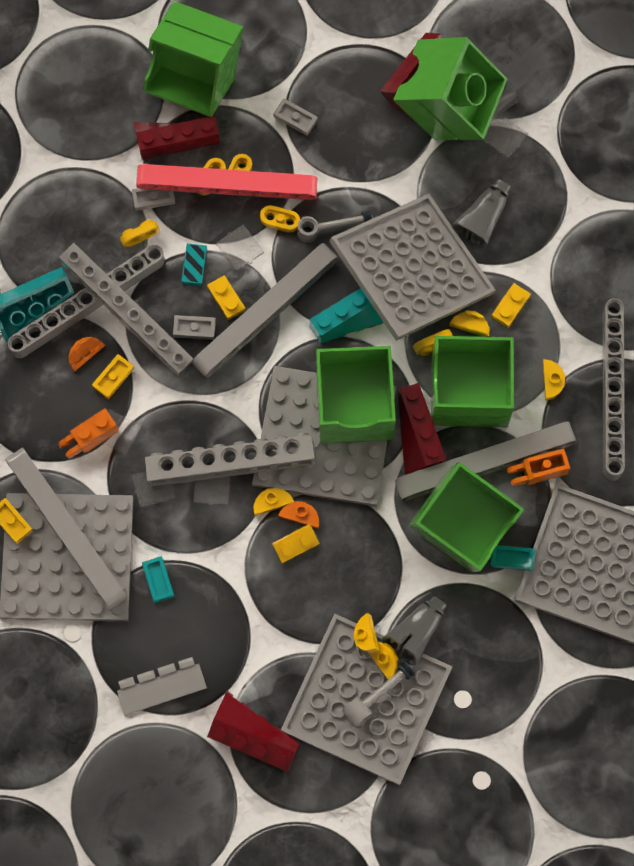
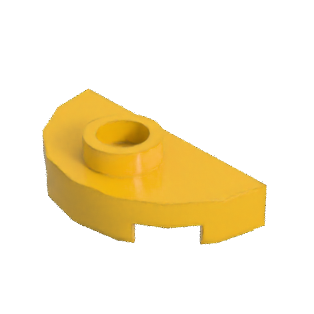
[449,310,490,337]
[543,359,565,401]
[254,488,294,516]
[354,613,380,653]
[368,642,398,680]

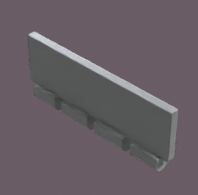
[117,657,207,716]

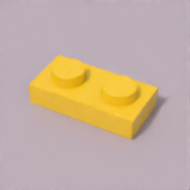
[207,275,246,321]
[491,283,531,328]
[92,354,134,400]
[0,498,33,544]
[272,524,320,563]

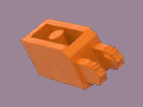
[58,408,119,458]
[507,449,570,486]

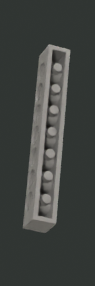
[59,243,193,377]
[145,433,317,487]

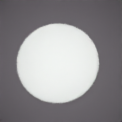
[64,624,81,642]
[454,691,472,708]
[473,771,491,790]

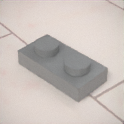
[273,98,318,136]
[132,188,175,211]
[173,315,216,340]

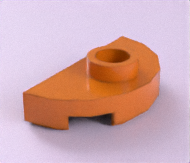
[69,337,106,372]
[278,501,319,529]

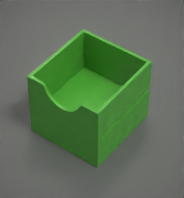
[143,1,244,117]
[393,37,508,140]
[431,336,514,427]
[316,346,396,444]
[408,462,524,572]

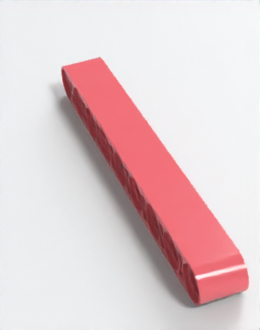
[136,164,318,200]

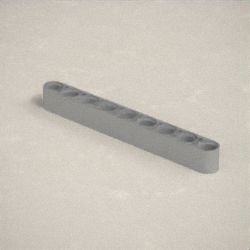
[192,243,338,378]
[8,245,165,358]
[603,298,625,481]
[395,422,577,501]
[5,448,128,610]

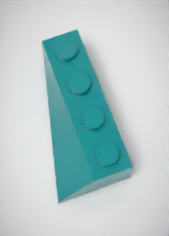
[0,267,74,344]
[309,288,384,344]

